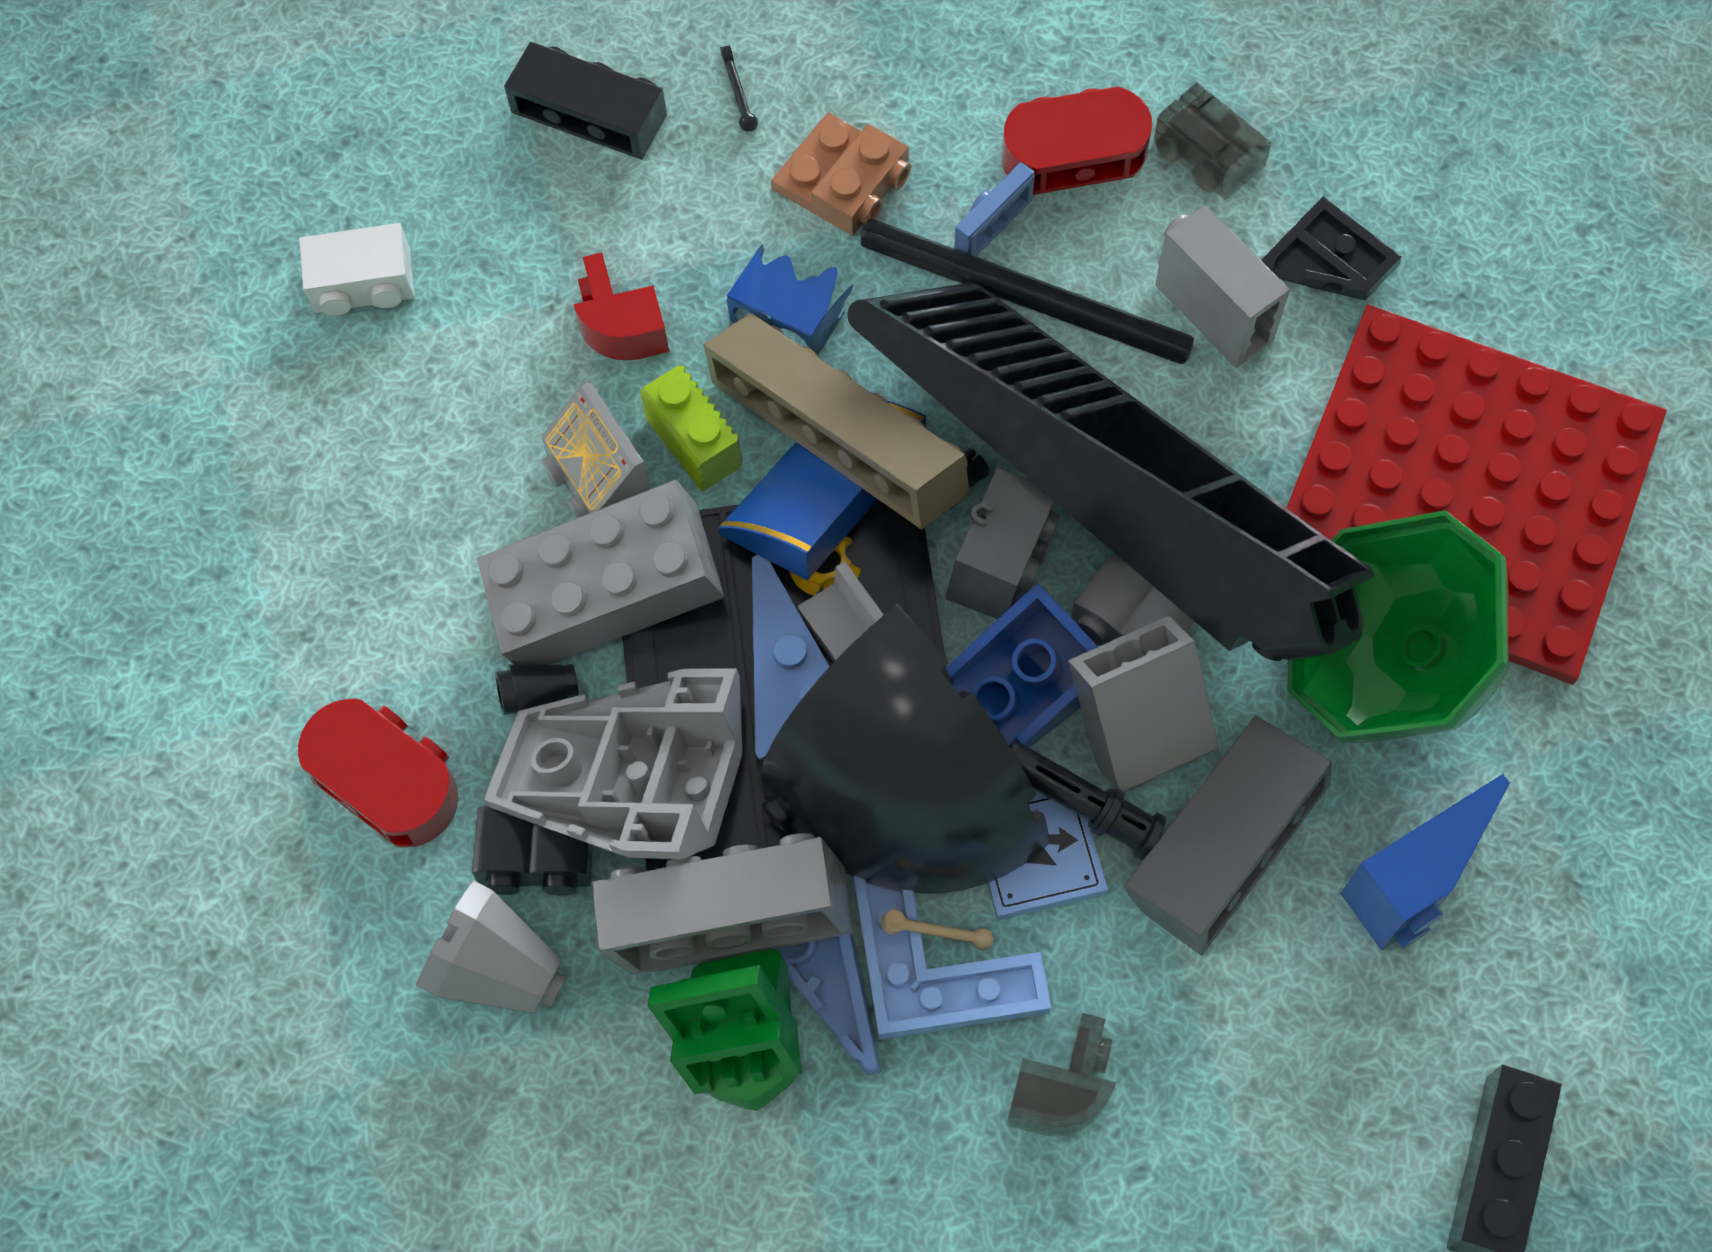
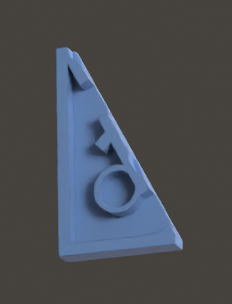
[752,555,829,765]
[775,934,882,1075]

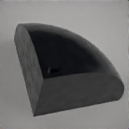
[761,604,1049,894]

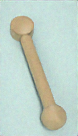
[881,909,994,950]

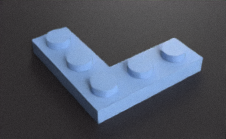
[853,875,1051,1040]

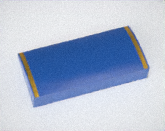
[718,401,926,581]

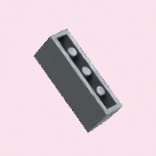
[1124,715,1332,956]

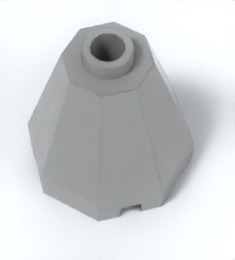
[415,880,566,1013]

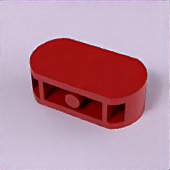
[1002,86,1152,195]
[298,699,458,847]

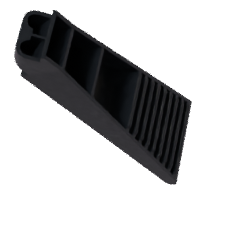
[847,282,1375,661]

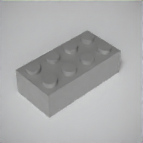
[477,480,725,665]
[592,833,855,975]

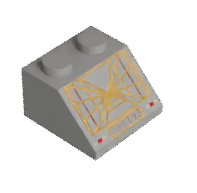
[541,381,650,519]

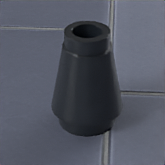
[495,664,579,715]

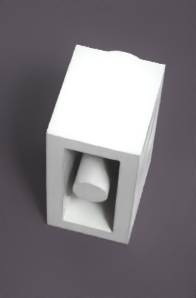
[299,223,415,316]

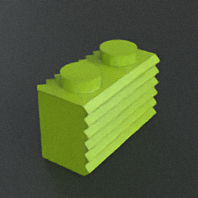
[639,365,742,492]

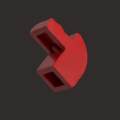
[573,252,670,361]

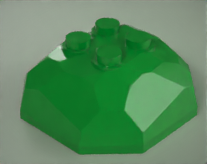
[1287,510,1509,743]

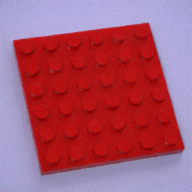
[1286,304,1667,685]

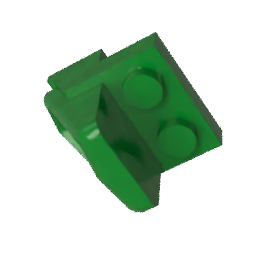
[647,949,803,1111]

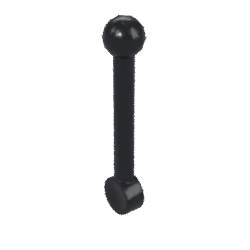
[720,45,758,132]

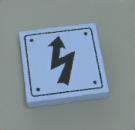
[987,793,1108,920]

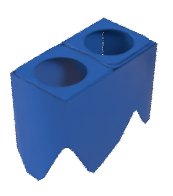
[727,245,854,356]

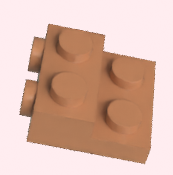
[771,112,911,236]

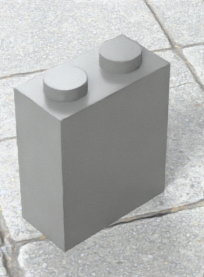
[1155,205,1290,368]
[1068,616,1219,792]

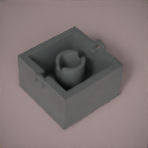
[945,467,1061,619]

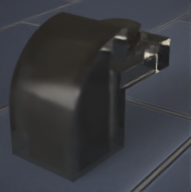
[1006,1013,1116,1137]

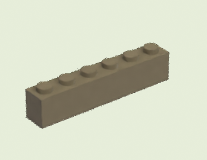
[703,313,970,530]

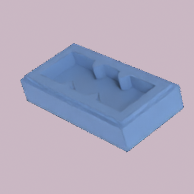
[954,162,1035,256]

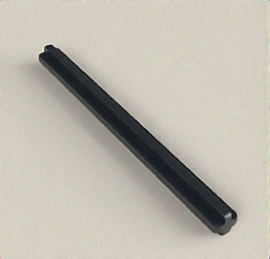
[861,219,1194,364]

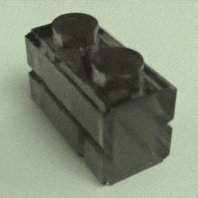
[1153,82,1272,201]

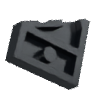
[1261,196,1402,300]

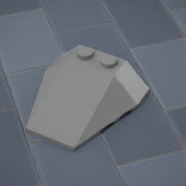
[484,669,742,859]

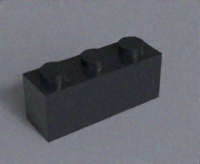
[504,41,667,160]
[1446,1064,1562,1252]

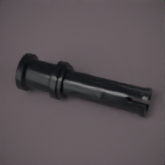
[1009,738,1166,860]

